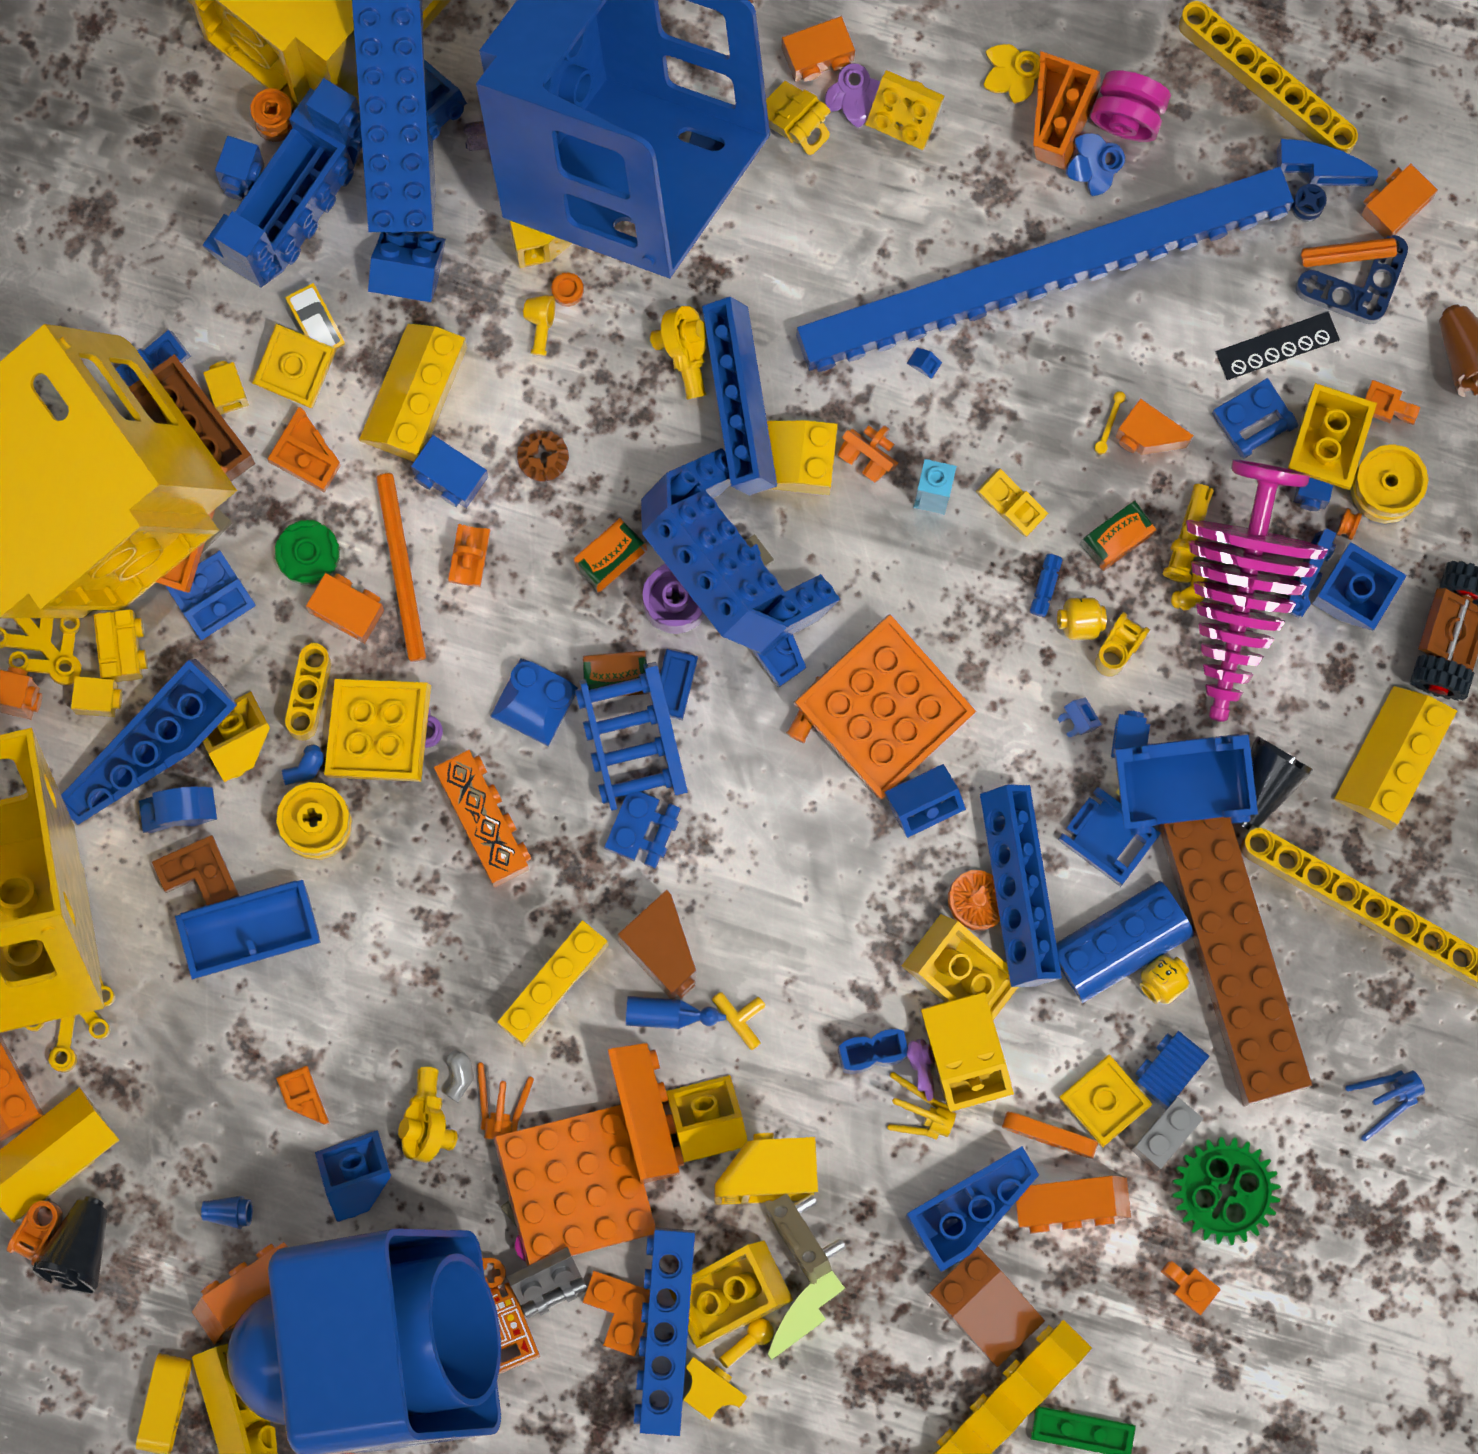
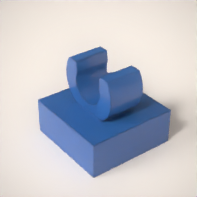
[1058,697,1102,737]

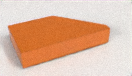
[276,1066,330,1125]

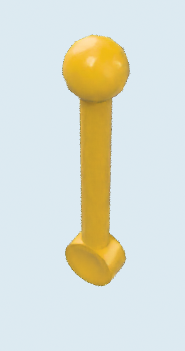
[1094,391,1126,455]

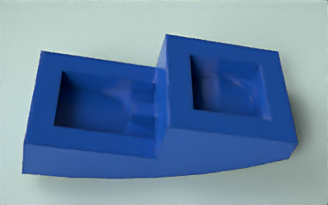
[116,330,191,387]

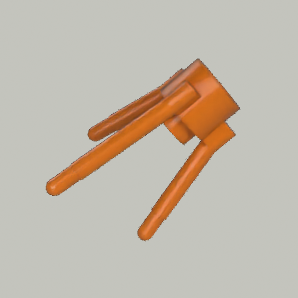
[477,1062,534,1139]

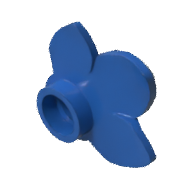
[1066,133,1125,196]

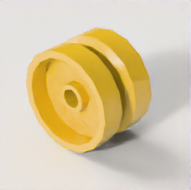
[1350,444,1429,524]
[276,782,352,860]

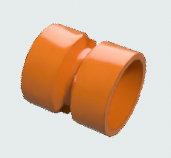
[250,88,294,142]

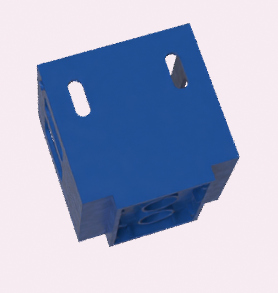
[476,0,770,279]

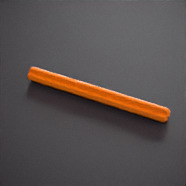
[376,473,426,662]

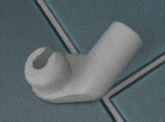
[444,1051,474,1103]

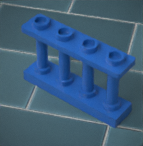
[575,662,688,811]

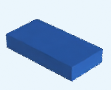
[660,649,698,721]

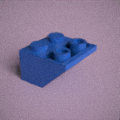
[368,232,446,302]

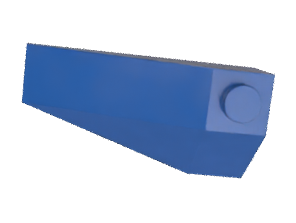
[905,1146,1039,1272]

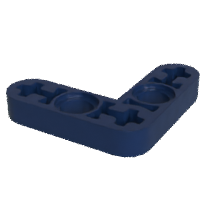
[1295,235,1408,325]

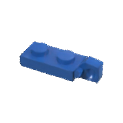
[1287,529,1337,618]

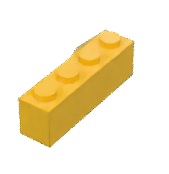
[191,1344,278,1454]

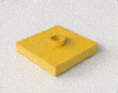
[252,324,337,408]
[1058,1054,1153,1148]

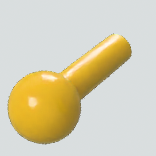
[719,1318,774,1368]

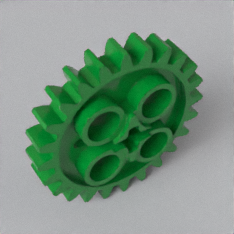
[1171,1137,1281,1246]

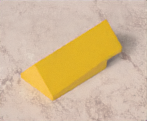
[0,1087,120,1223]

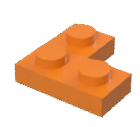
[582,1271,650,1357]

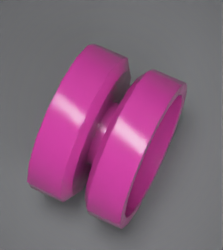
[1091,70,1171,142]

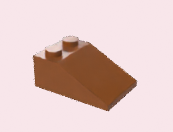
[927,1246,1045,1368]

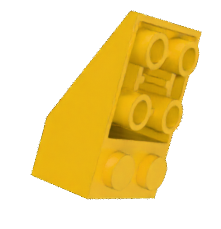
[509,220,573,268]
[921,991,1014,1112]

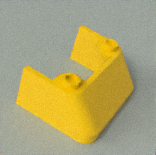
[714,1133,818,1205]

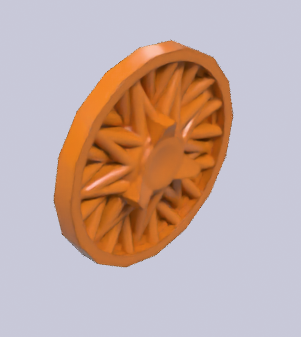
[948,870,1000,931]

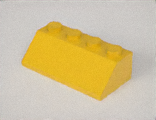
[359,324,467,462]
[1333,686,1457,830]

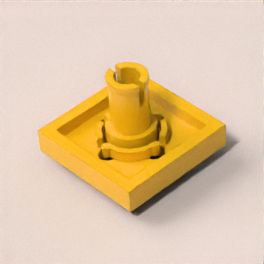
[865,70,945,150]

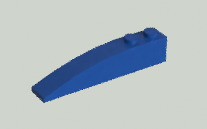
[61,659,237,825]

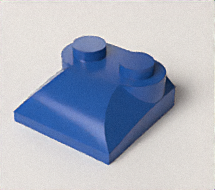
[491,658,579,747]

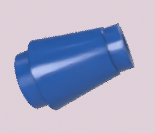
[201,1196,253,1229]

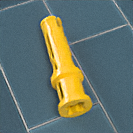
[1163,484,1214,583]

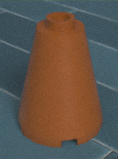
[1439,304,1478,397]

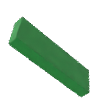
[1030,1406,1136,1454]

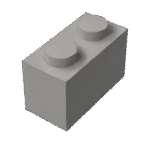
[1131,1097,1204,1172]

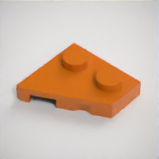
[268,407,341,493]

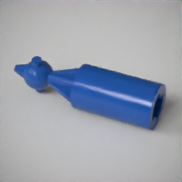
[626,996,726,1029]

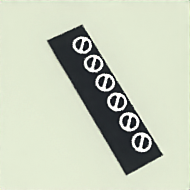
[1215,311,1340,381]

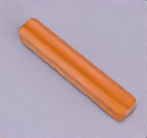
[1301,238,1397,267]

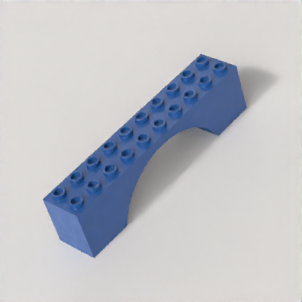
[352,0,436,232]

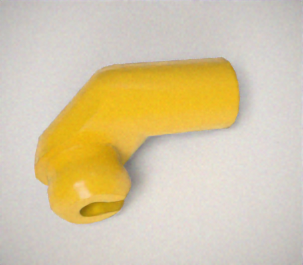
[1171,572,1208,610]

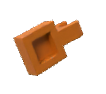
[1365,380,1420,425]
[1160,1261,1221,1315]

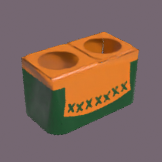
[1079,500,1156,571]
[574,518,647,592]

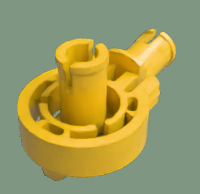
[650,306,707,400]
[398,1067,458,1163]

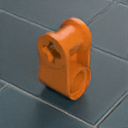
[6,1201,63,1266]

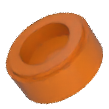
[551,273,584,307]

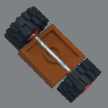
[1410,561,1478,701]

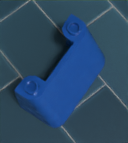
[1114,734,1258,835]

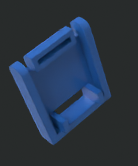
[1058,787,1161,887]

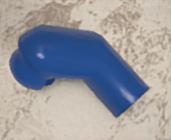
[282,744,324,786]

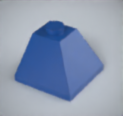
[315,1130,391,1222]

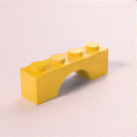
[497,920,609,1047]

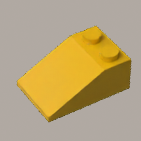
[1288,383,1377,490]
[767,420,838,496]
[901,914,1018,1020]
[668,1240,794,1349]

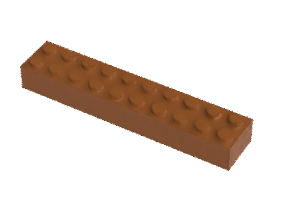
[1158,817,1312,1107]

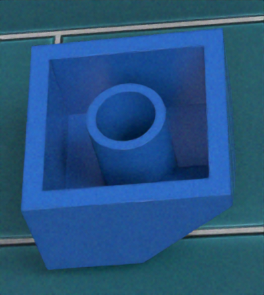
[1312,542,1407,631]

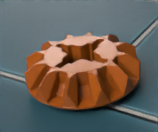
[517,430,569,482]

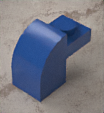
[139,787,217,833]

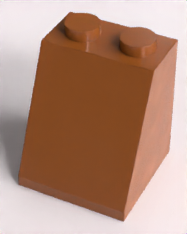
[617,890,696,999]

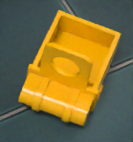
[766,81,831,155]

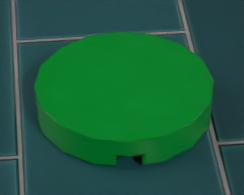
[275,520,340,585]

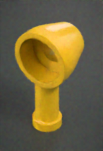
[523,295,556,356]

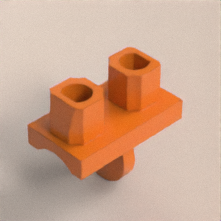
[838,425,899,483]
[448,524,491,588]

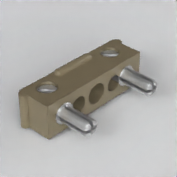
[765,1194,846,1284]

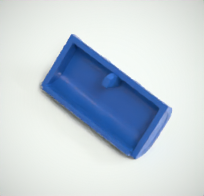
[175,880,321,980]
[1056,881,1194,1004]

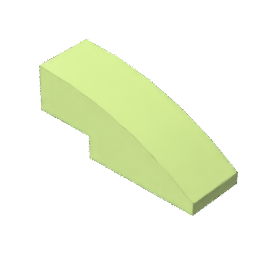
[768,1271,845,1360]

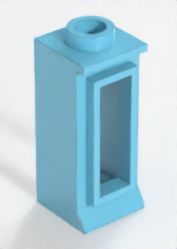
[913,459,957,515]

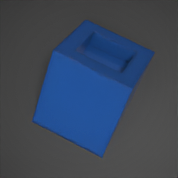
[906,347,942,379]

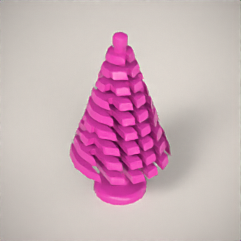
[1186,459,1328,722]

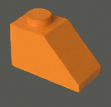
[1115,398,1194,455]

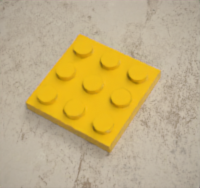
[324,679,431,782]

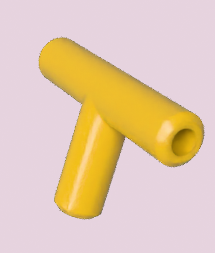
[712,992,765,1050]

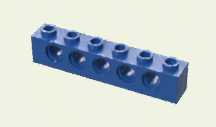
[980,785,1062,987]
[634,1227,695,1436]

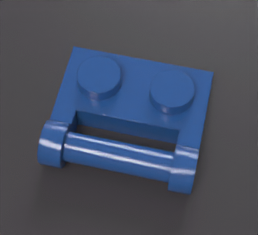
[1212,378,1299,459]

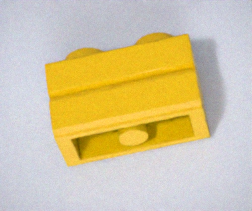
[93,609,148,683]

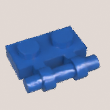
[604,792,681,869]

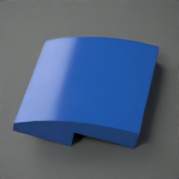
[165,550,256,640]

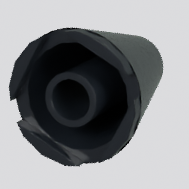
[1238,736,1313,830]
[32,1196,108,1294]

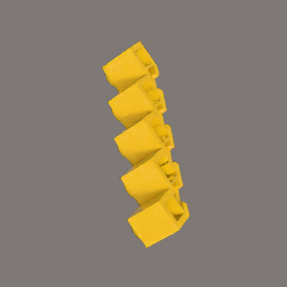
[933,1320,1092,1454]

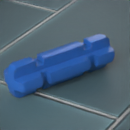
[1030,554,1063,617]

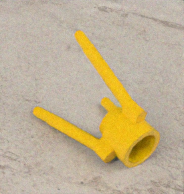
[887,1072,957,1140]

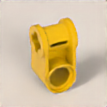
[1095,612,1151,677]

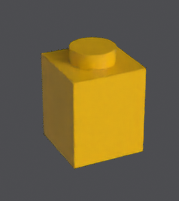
[203,361,249,415]
[71,676,123,718]

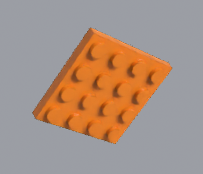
[793,614,977,800]
[493,1105,655,1266]

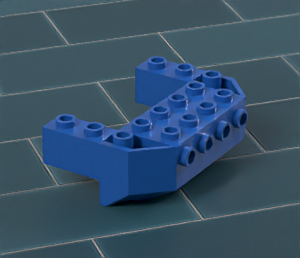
[203,78,362,288]
[641,448,841,656]

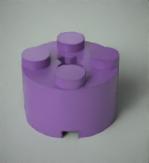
[643,564,705,634]

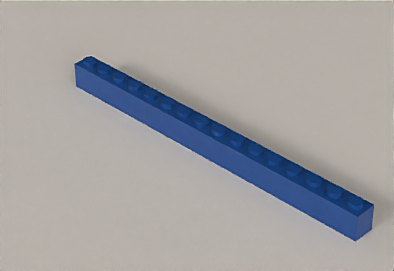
[796,166,1294,372]

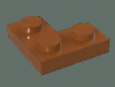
[152,835,239,906]

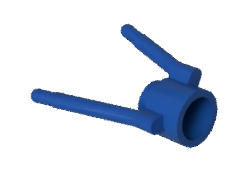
[1345,1070,1425,1141]

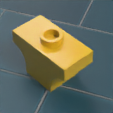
[683,1357,747,1420]

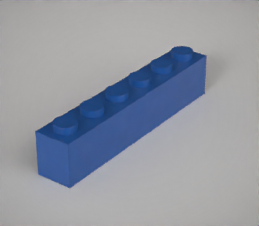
[702,296,777,496]

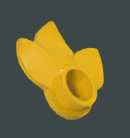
[984,44,1040,104]

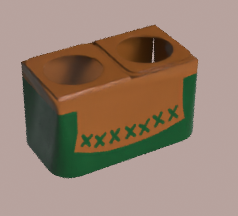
[583,651,649,697]

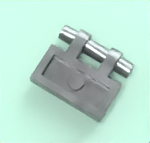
[507,1247,587,1319]

